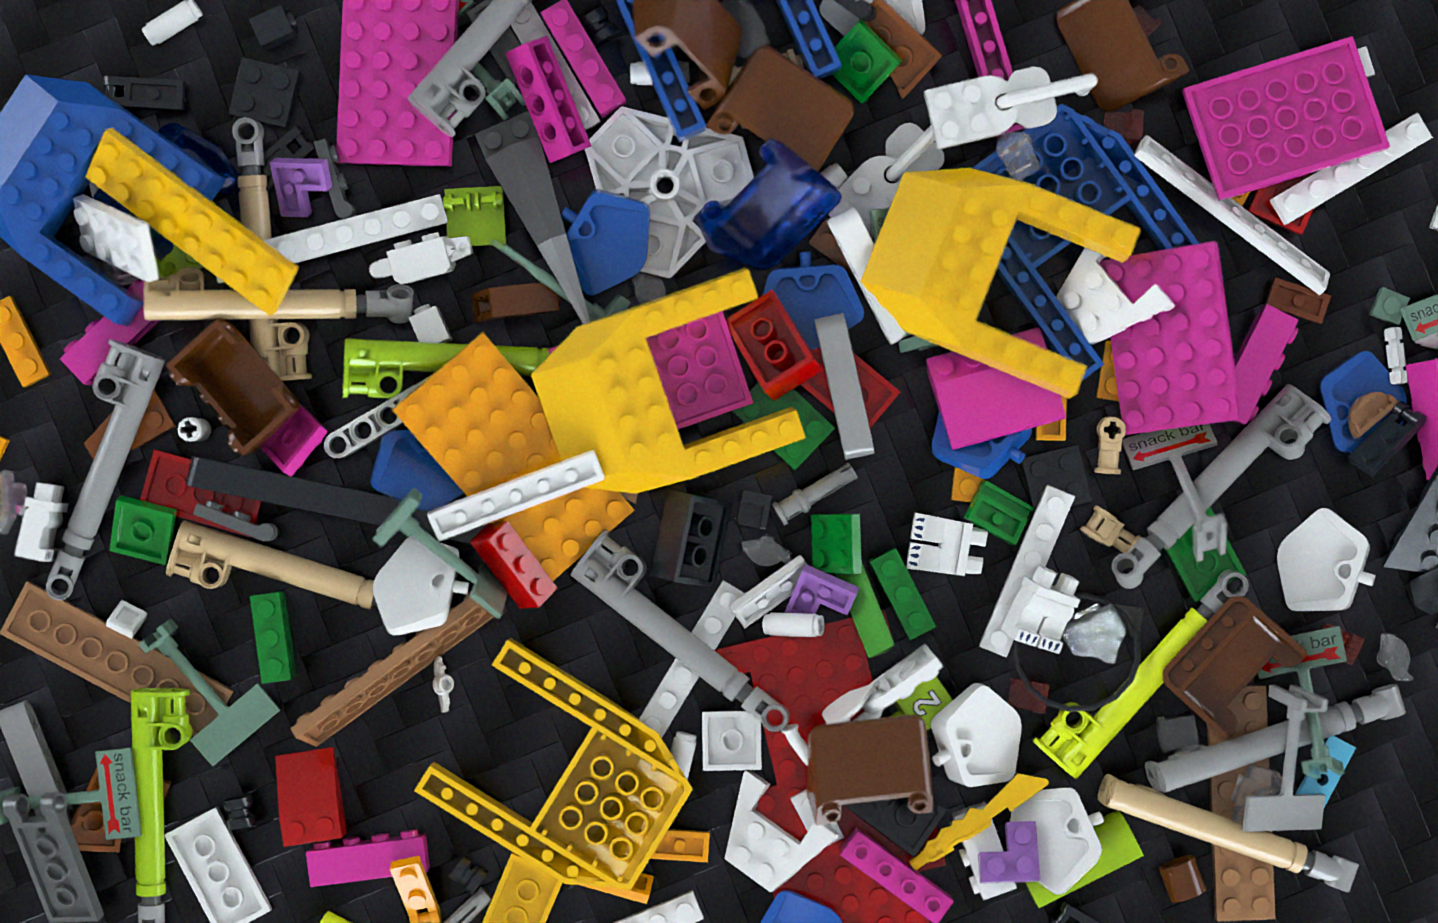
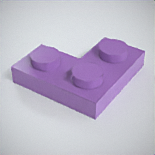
[270,158,333,217]
[784,564,859,615]
[978,821,1040,884]

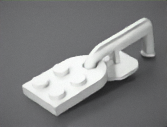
[924,67,1097,150]
[821,123,944,239]
[781,643,943,765]

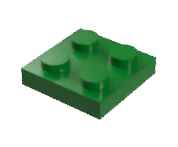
[832,19,903,104]
[110,495,177,565]
[811,514,862,574]

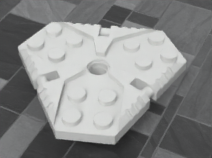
[585,106,757,279]

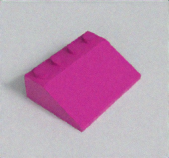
[926,327,1066,450]

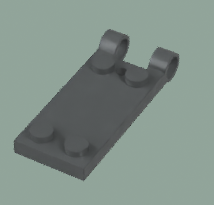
[3,792,104,923]

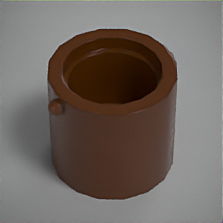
[1158,855,1207,902]

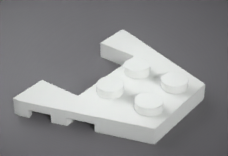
[1056,248,1176,345]
[724,770,840,892]

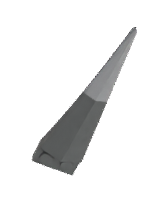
[475,111,590,324]

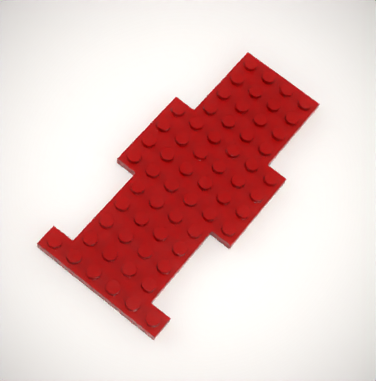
[715,609,946,923]

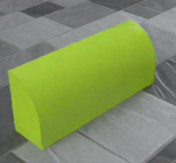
[1025,810,1144,908]

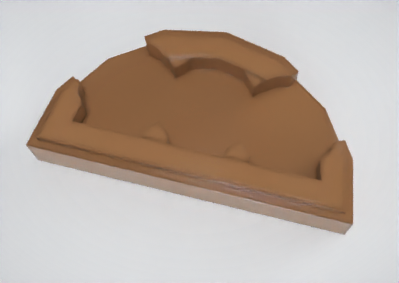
[1348,392,1399,439]

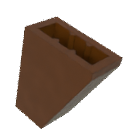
[471,282,561,323]

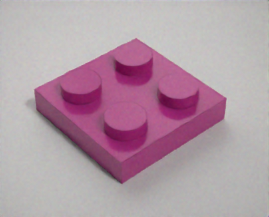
[260,404,328,477]

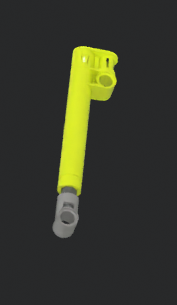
[1033,569,1249,779]

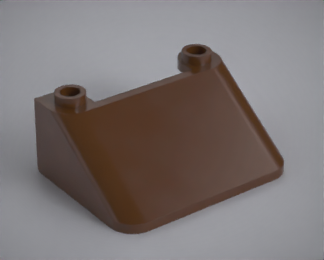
[1056,0,1190,112]
[706,46,854,190]
[1162,596,1307,741]
[807,715,933,825]

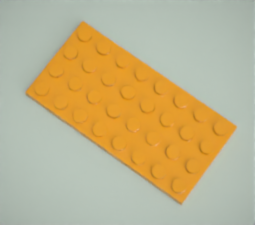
[392,332,634,581]

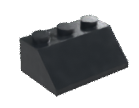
[650,490,733,588]

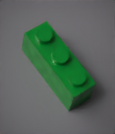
[868,547,936,640]
[250,591,297,684]

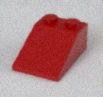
[725,289,823,401]
[275,747,347,847]

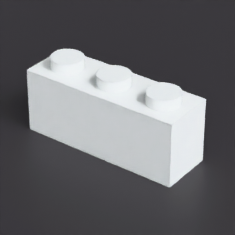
[949,802,1017,900]

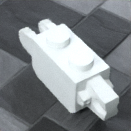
[369,232,473,284]

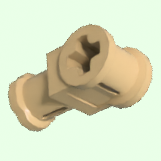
[1094,416,1126,474]
[1080,505,1142,553]

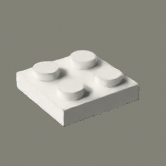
[702,711,762,771]

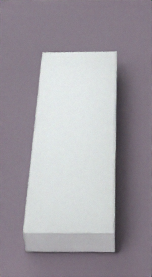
[729,555,807,628]

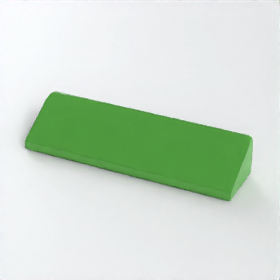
[835,562,894,658]

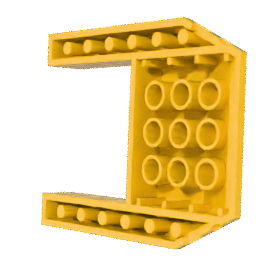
[860,168,1141,399]
[531,268,806,494]
[414,638,693,890]

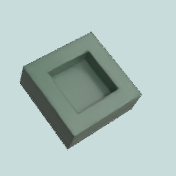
[1369,287,1410,326]

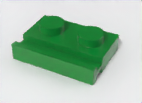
[964,480,1033,545]

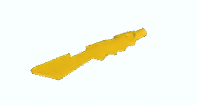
[909,774,1049,871]

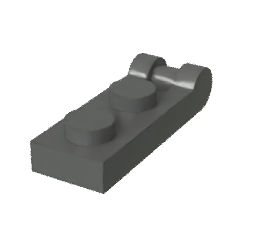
[314,139,357,220]
[193,500,279,541]

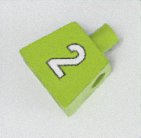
[890,676,953,731]

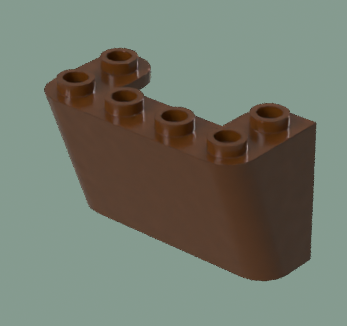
[633,0,743,110]
[166,318,300,456]

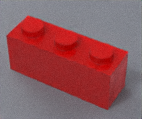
[470,521,557,609]

